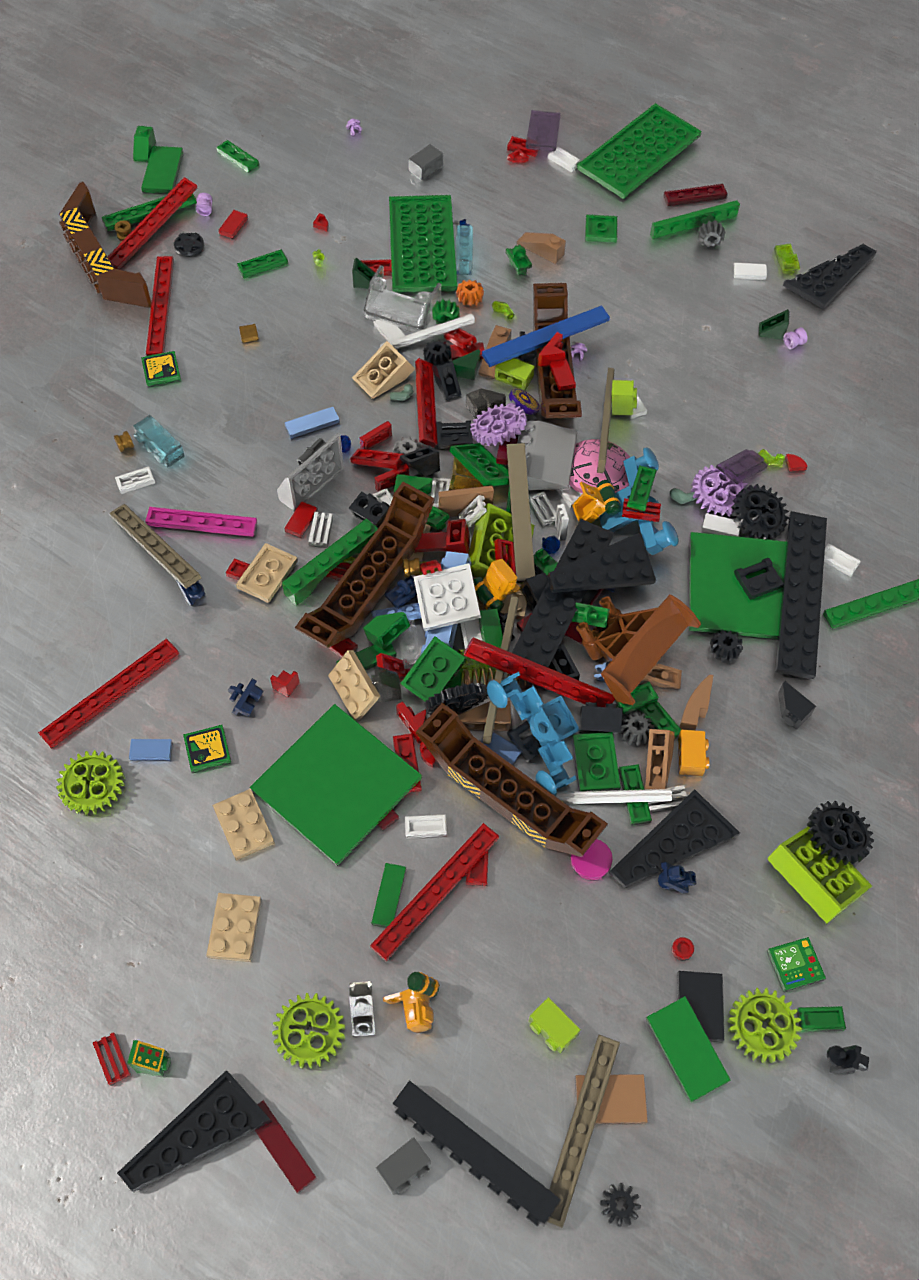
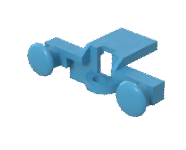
[599,447,679,555]
[487,672,580,797]

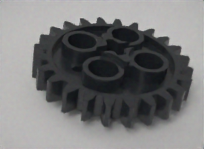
[731,484,789,540]
[424,683,488,716]
[807,801,874,865]

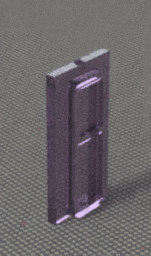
[716,449,768,484]

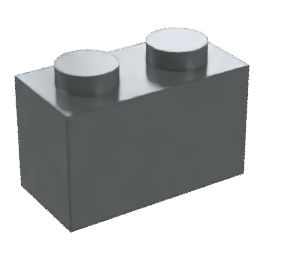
[408,144,443,180]
[376,1137,431,1195]

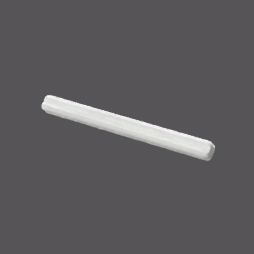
[380,314,475,349]
[556,789,672,804]

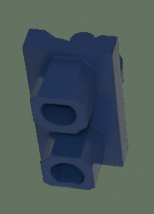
[385,575,417,609]
[175,579,205,606]
[228,678,264,717]
[658,862,696,894]

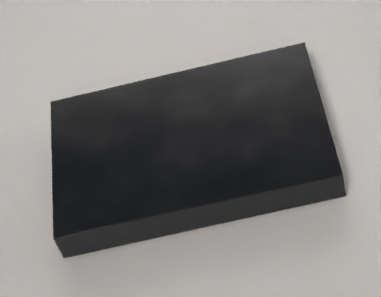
[678,971,724,1042]

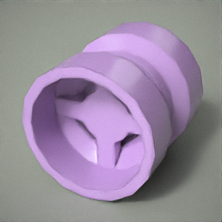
[196,193,213,216]
[784,328,807,349]

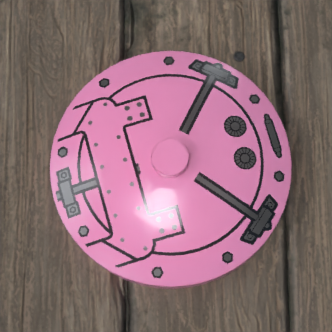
[569,439,630,494]

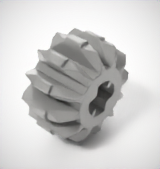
[393,437,422,465]

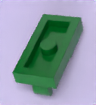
[426,506,450,532]
[533,548,558,575]

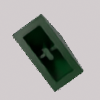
[352,257,380,290]
[759,309,790,340]
[451,349,481,380]

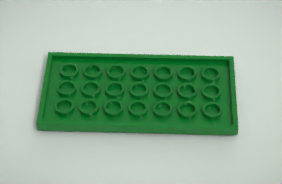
[577,103,702,199]
[389,195,457,293]

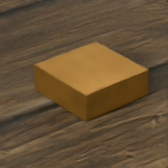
[239,324,259,343]

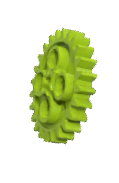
[56,750,125,815]
[727,988,802,1063]
[272,993,346,1069]

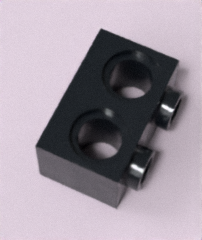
[349,491,390,528]

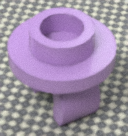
[346,119,362,136]
[571,343,587,361]

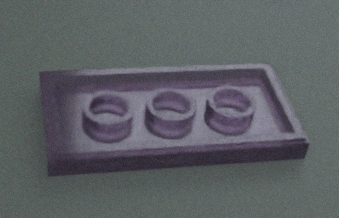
[526,110,561,151]

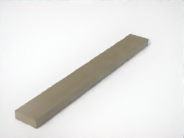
[597,368,615,473]
[507,443,535,583]
[109,503,202,589]
[483,596,519,745]
[548,1035,620,1228]

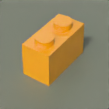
[678,730,709,776]

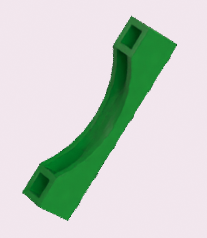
[282,518,378,606]

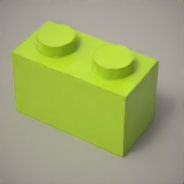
[495,358,535,391]
[612,380,637,415]
[528,997,580,1054]

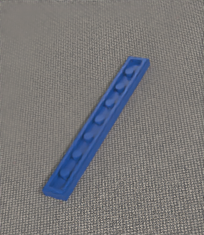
[482,305,610,367]

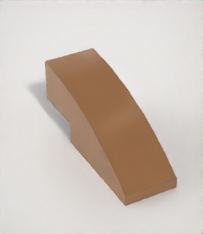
[679,675,714,731]

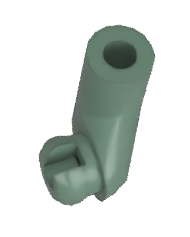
[390,384,414,401]
[670,488,697,504]

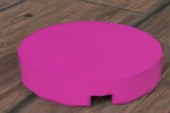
[570,839,613,880]

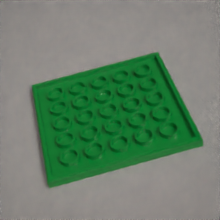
[689,532,787,639]
[250,704,422,866]

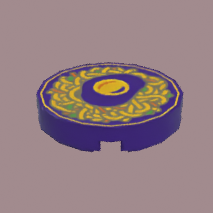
[508,388,540,415]

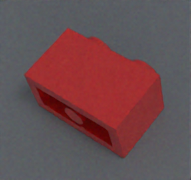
[446,519,470,554]

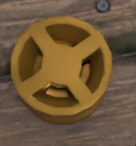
[115,220,132,241]
[114,431,134,452]
[403,558,420,578]

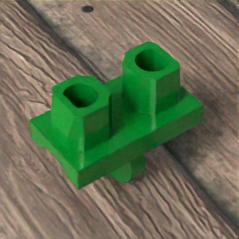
[505,245,532,275]
[572,602,610,628]

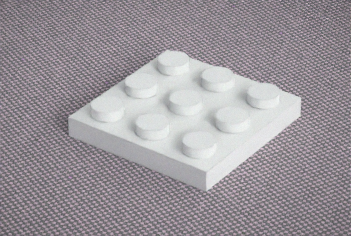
[414,563,481,631]

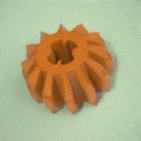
[456,279,484,307]

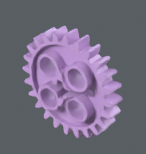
[470,403,527,446]
[691,464,748,517]

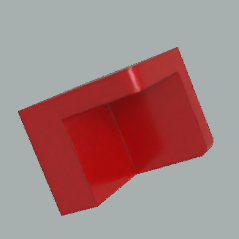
[270,670,300,697]

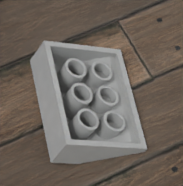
[518,421,577,490]
[277,433,344,512]

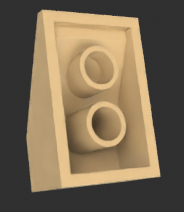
[352,341,415,399]

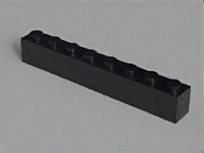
[392,1080,561,1227]

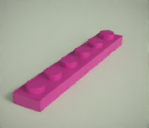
[145,507,257,537]

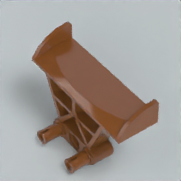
[576,594,701,705]

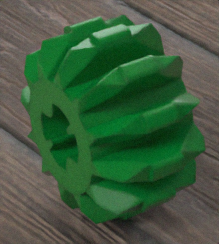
[432,299,460,324]

